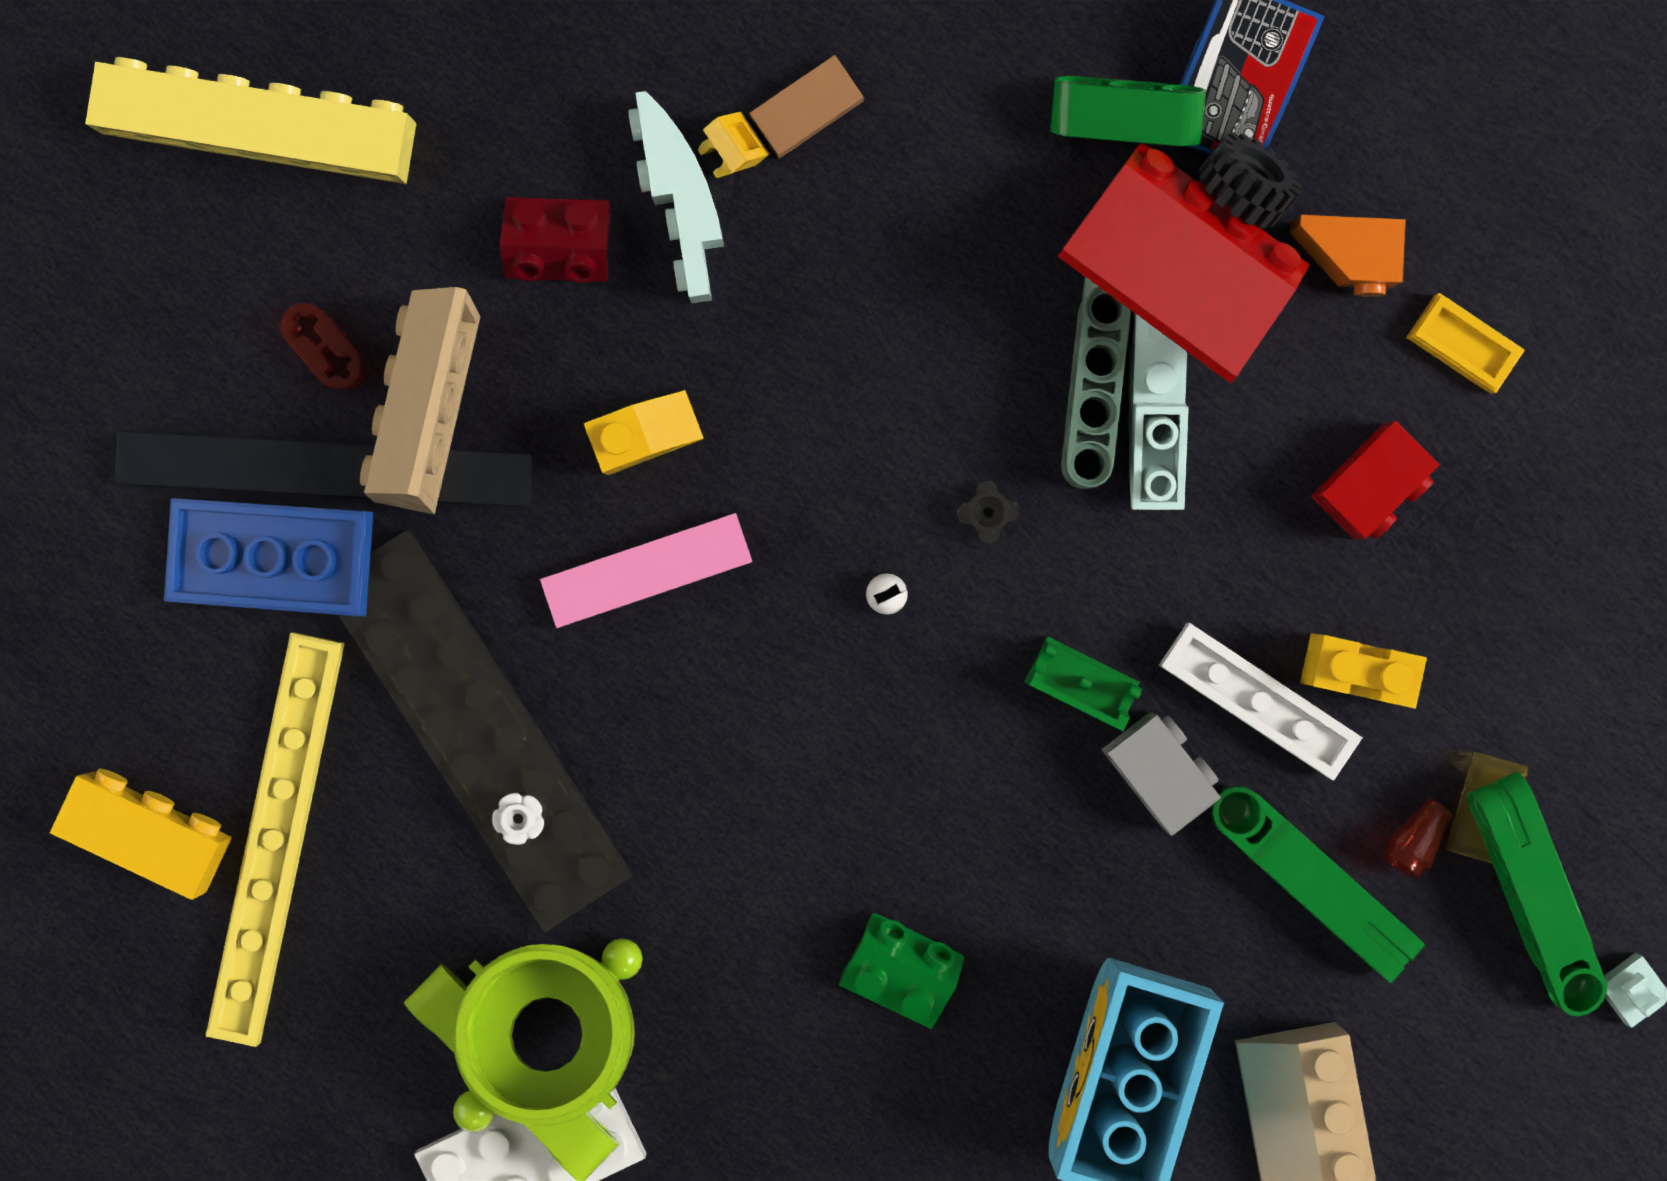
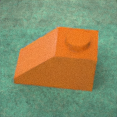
[1290,215,1406,297]

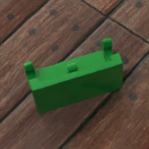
[1025,637,1142,731]

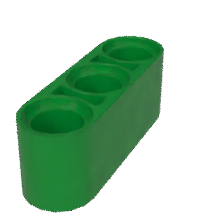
[1050,76,1206,146]

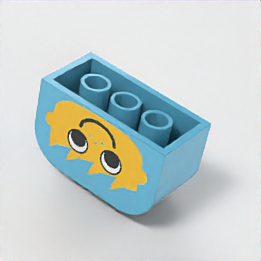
[1049,958,1224,1181]

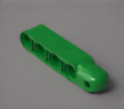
[1467,772,1607,1016]
[1210,785,1426,984]

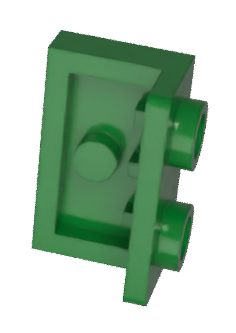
[839,913,964,1029]

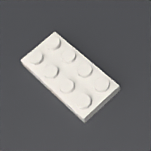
[414,1088,646,1181]

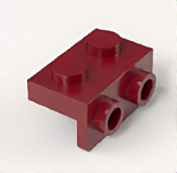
[500,197,611,283]

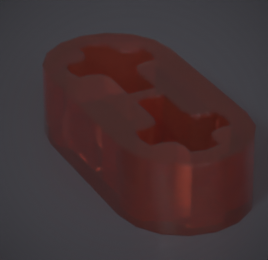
[281,303,366,391]

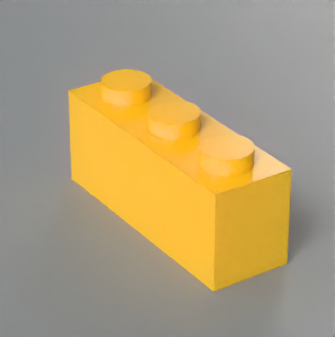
[50,769,232,900]

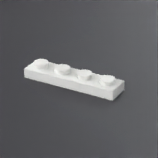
[1159,623,1362,781]

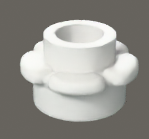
[492,793,544,845]

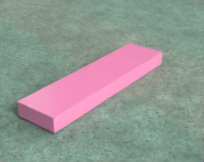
[540,513,753,628]

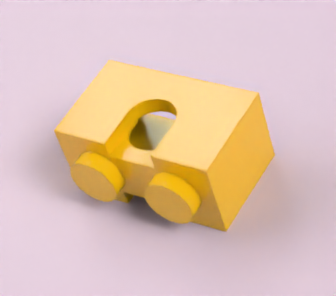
[1300,633,1427,709]

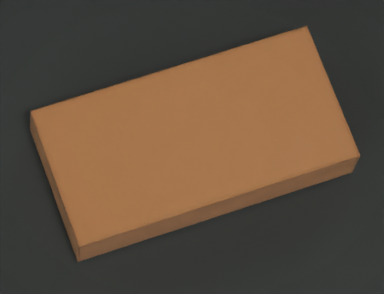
[749,55,864,159]

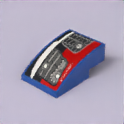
[1180,0,1325,156]

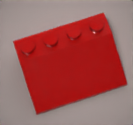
[1058,143,1310,384]

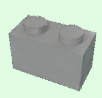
[1101,712,1221,836]

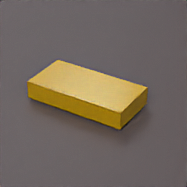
[1406,293,1525,394]

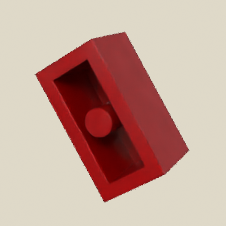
[1311,420,1440,540]

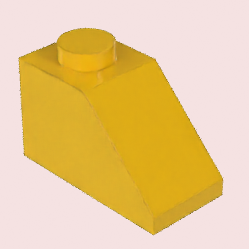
[584,390,704,475]

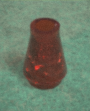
[1382,799,1453,879]

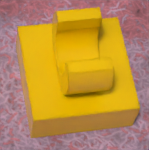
[698,111,770,178]

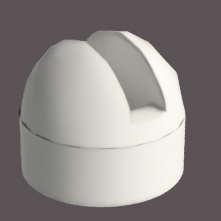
[866,573,908,615]

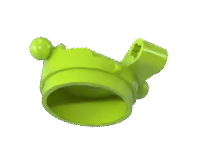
[404,938,643,1181]

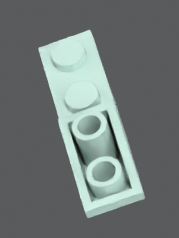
[629,91,724,303]
[1128,312,1188,510]

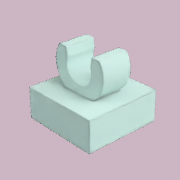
[1604,953,1667,1028]

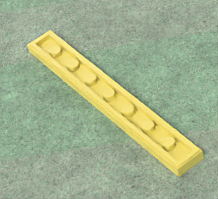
[206,632,345,1047]

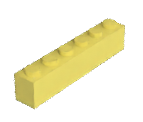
[85,57,416,184]

